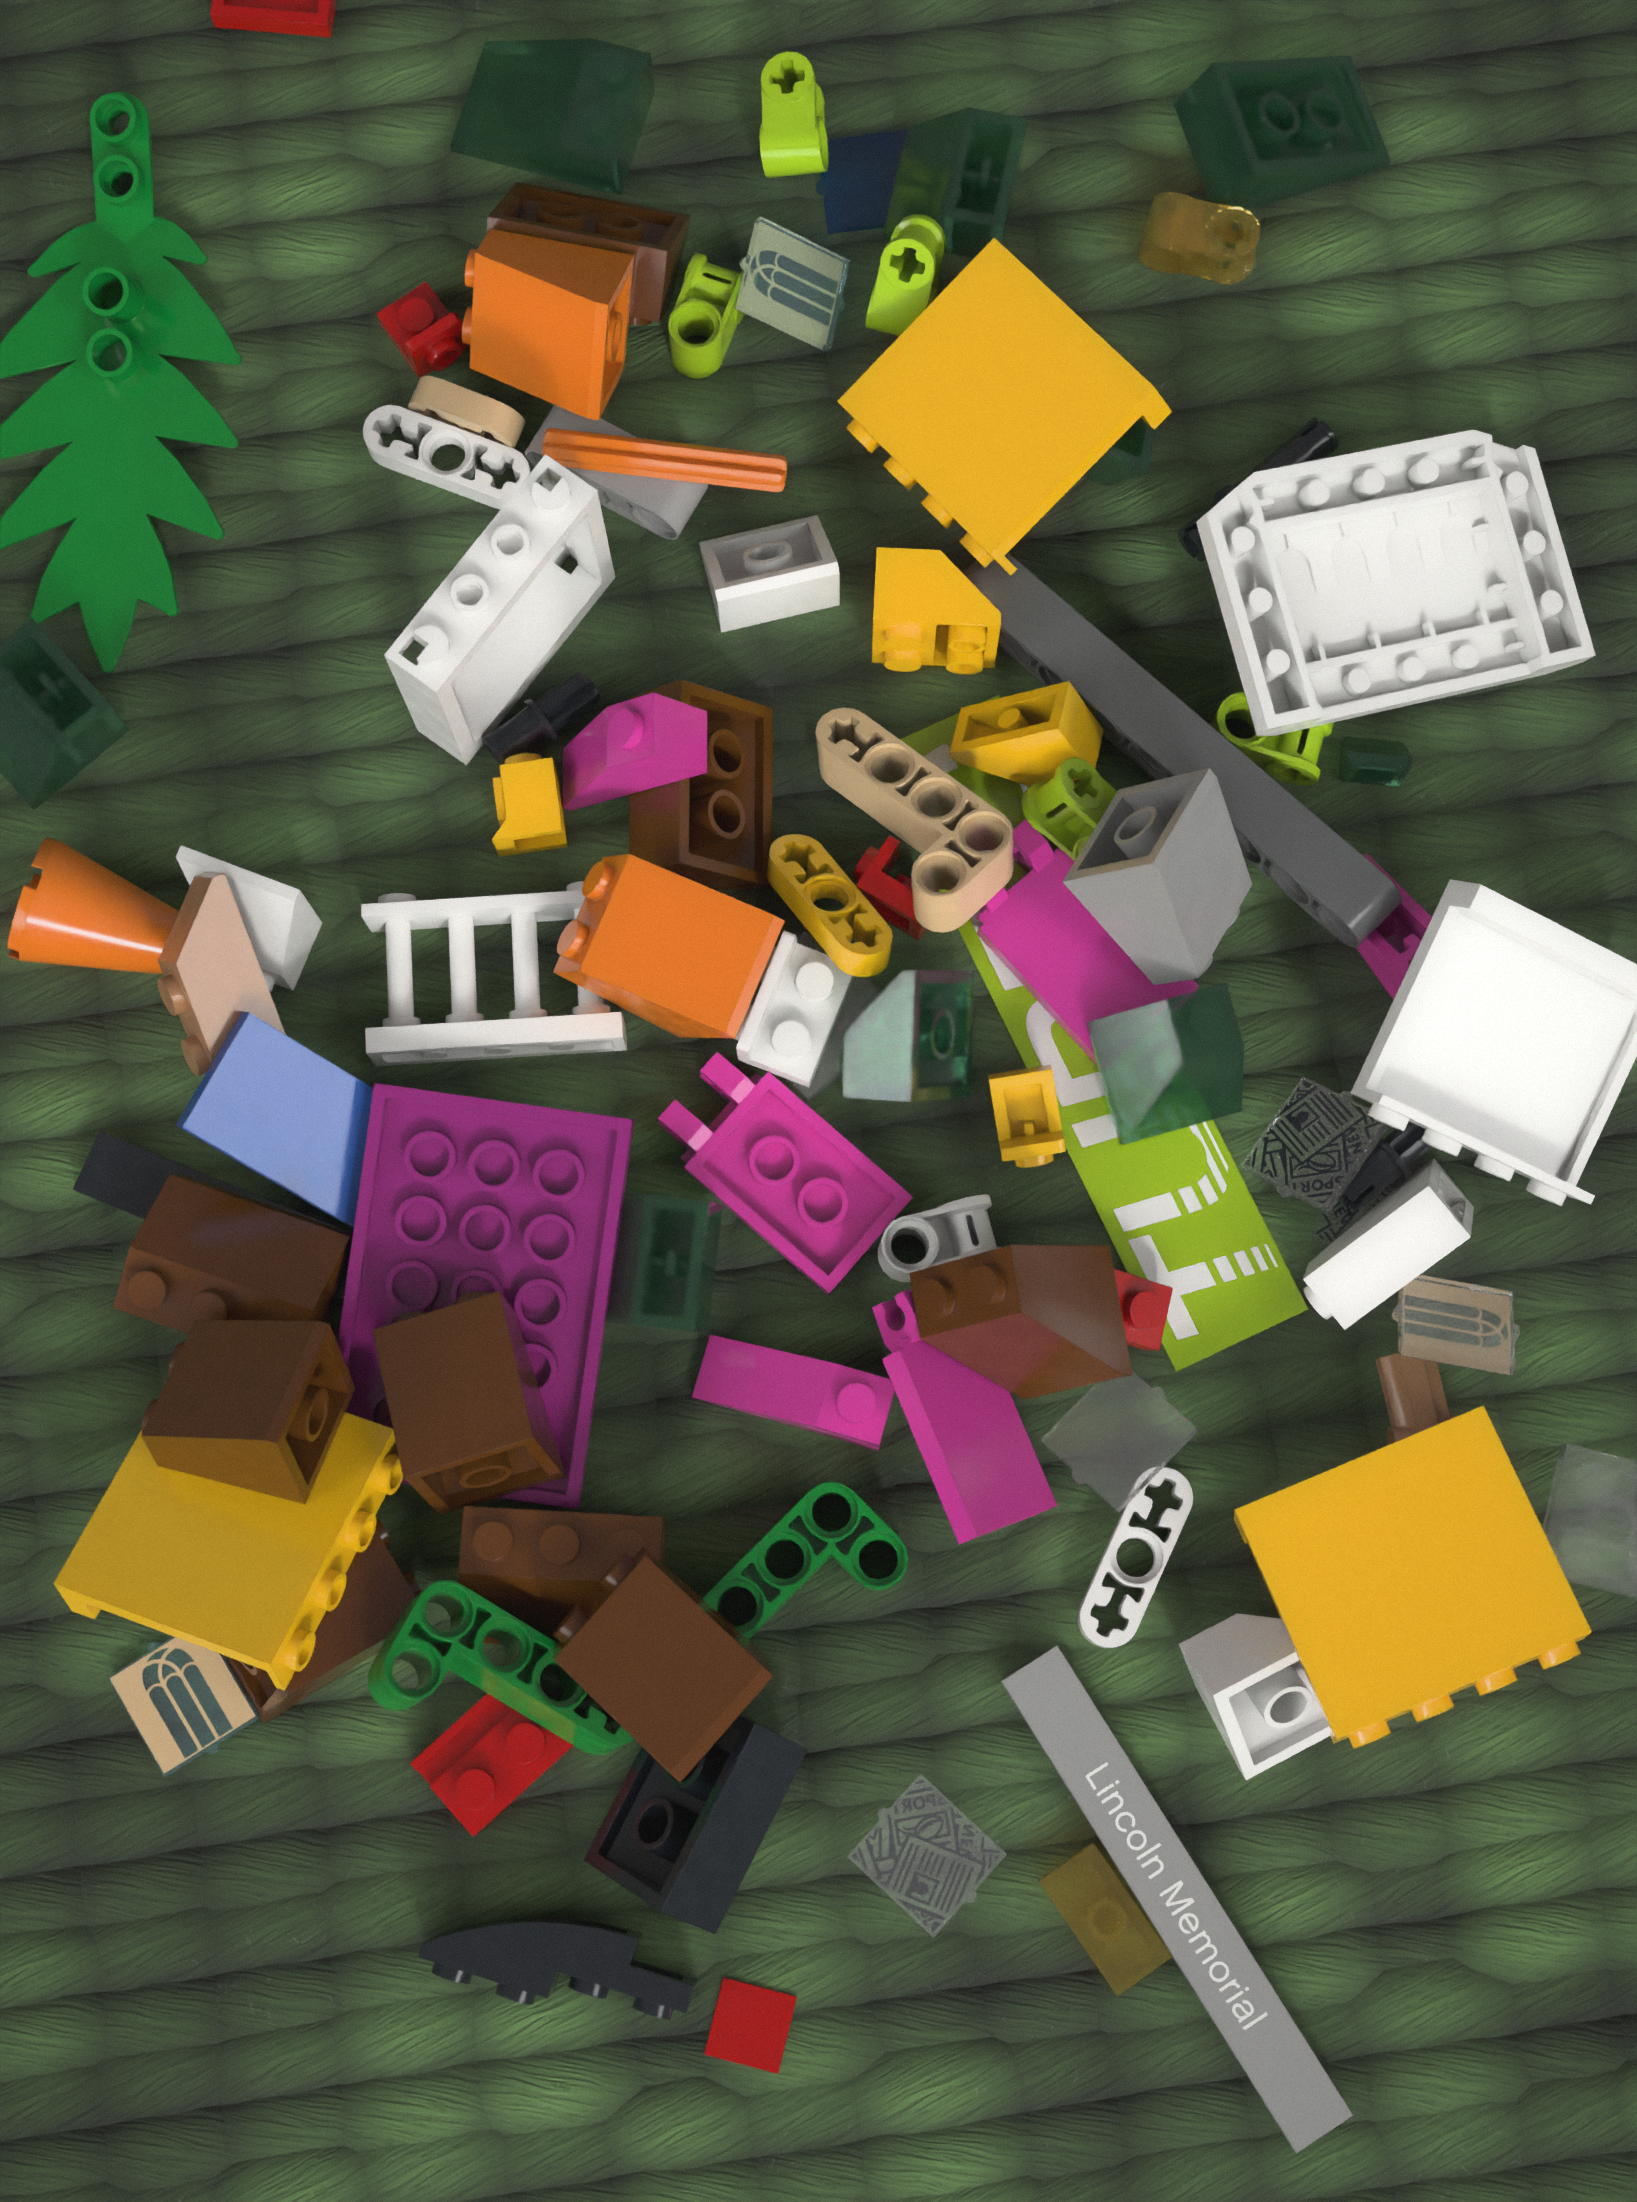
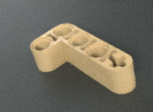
[815,708,1014,933]

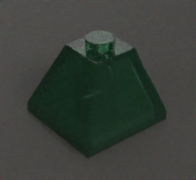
[838,970,974,1102]
[1086,983,1244,1145]

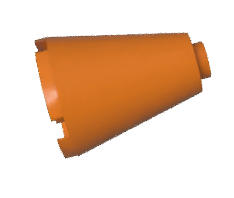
[7,836,179,975]

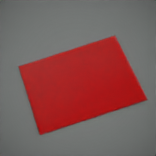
[704,1977,797,2074]

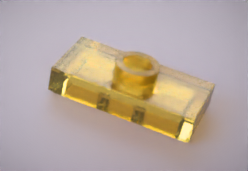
[1038,1842,1172,1997]

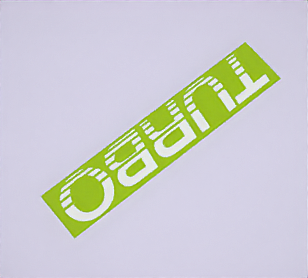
[889,695,1308,1372]

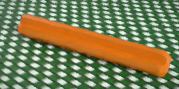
[542,428,787,492]

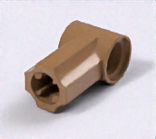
[1375,1352,1456,1445]

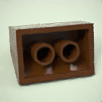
[486,182,690,325]
[629,679,773,889]
[113,1172,353,1334]
[458,1506,667,1644]

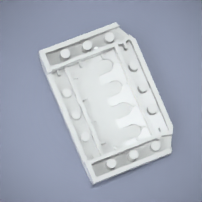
[1196,429,1596,736]

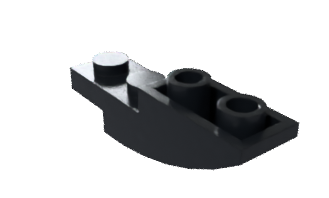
[418,1917,697,2020]

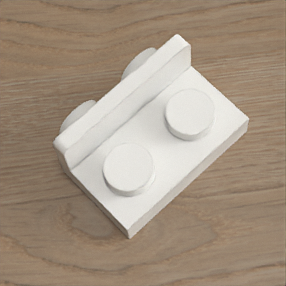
[733,930,854,1087]

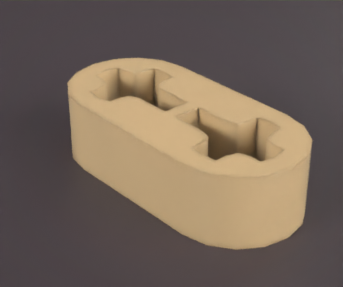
[408,376,526,449]

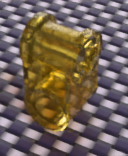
[1138,192,1260,284]

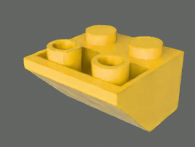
[872,547,1001,675]

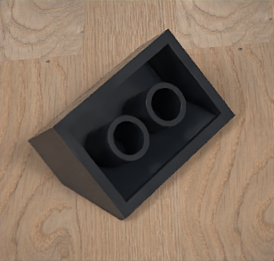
[584,1713,808,1934]

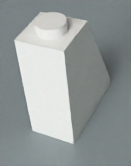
[1303,1158,1474,1330]

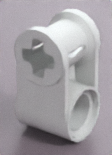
[878,1194,1001,1282]

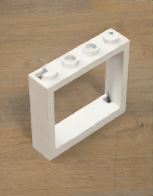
[384,454,615,765]

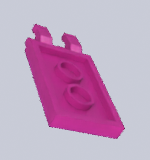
[977,819,1199,1073]
[658,1052,913,1295]
[872,1289,1057,1544]

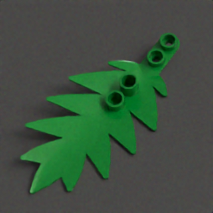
[0,92,242,673]

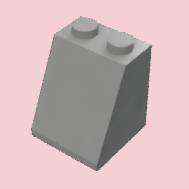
[1063,768,1252,985]

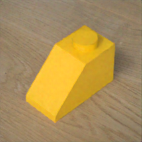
[949,681,1104,786]

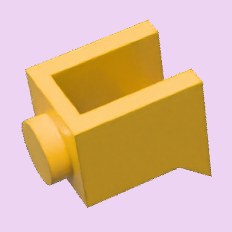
[492,753,568,857]

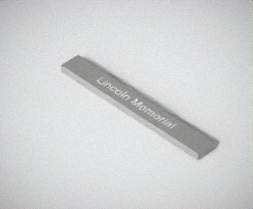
[1001,1646,1353,2153]

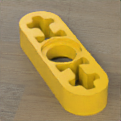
[767,834,893,977]

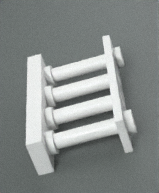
[361,881,627,1066]

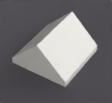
[699,515,840,633]

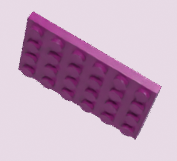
[337,1083,635,1509]

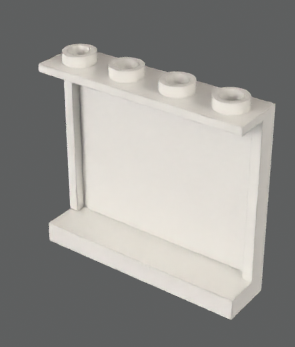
[1351,879,1637,1206]

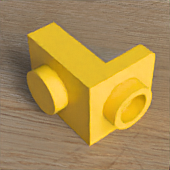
[988,1065,1066,1168]

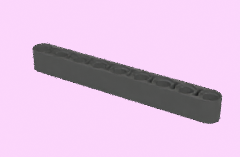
[962,553,1402,948]

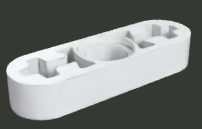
[363,405,531,510]
[1077,1467,1193,1648]

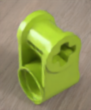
[759,51,829,178]
[866,214,946,336]
[668,252,755,379]
[1210,692,1334,786]
[1021,757,1118,861]

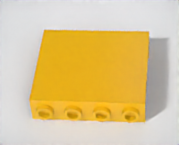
[837,238,1172,576]
[1234,1405,1592,1749]
[53,1412,403,1691]

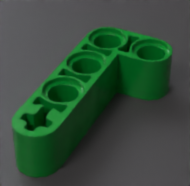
[702,1481,908,1640]
[367,1580,635,1756]

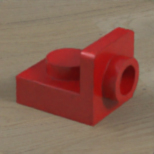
[376,281,469,379]
[852,835,926,941]

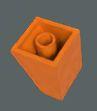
[462,229,634,421]
[553,854,785,1038]

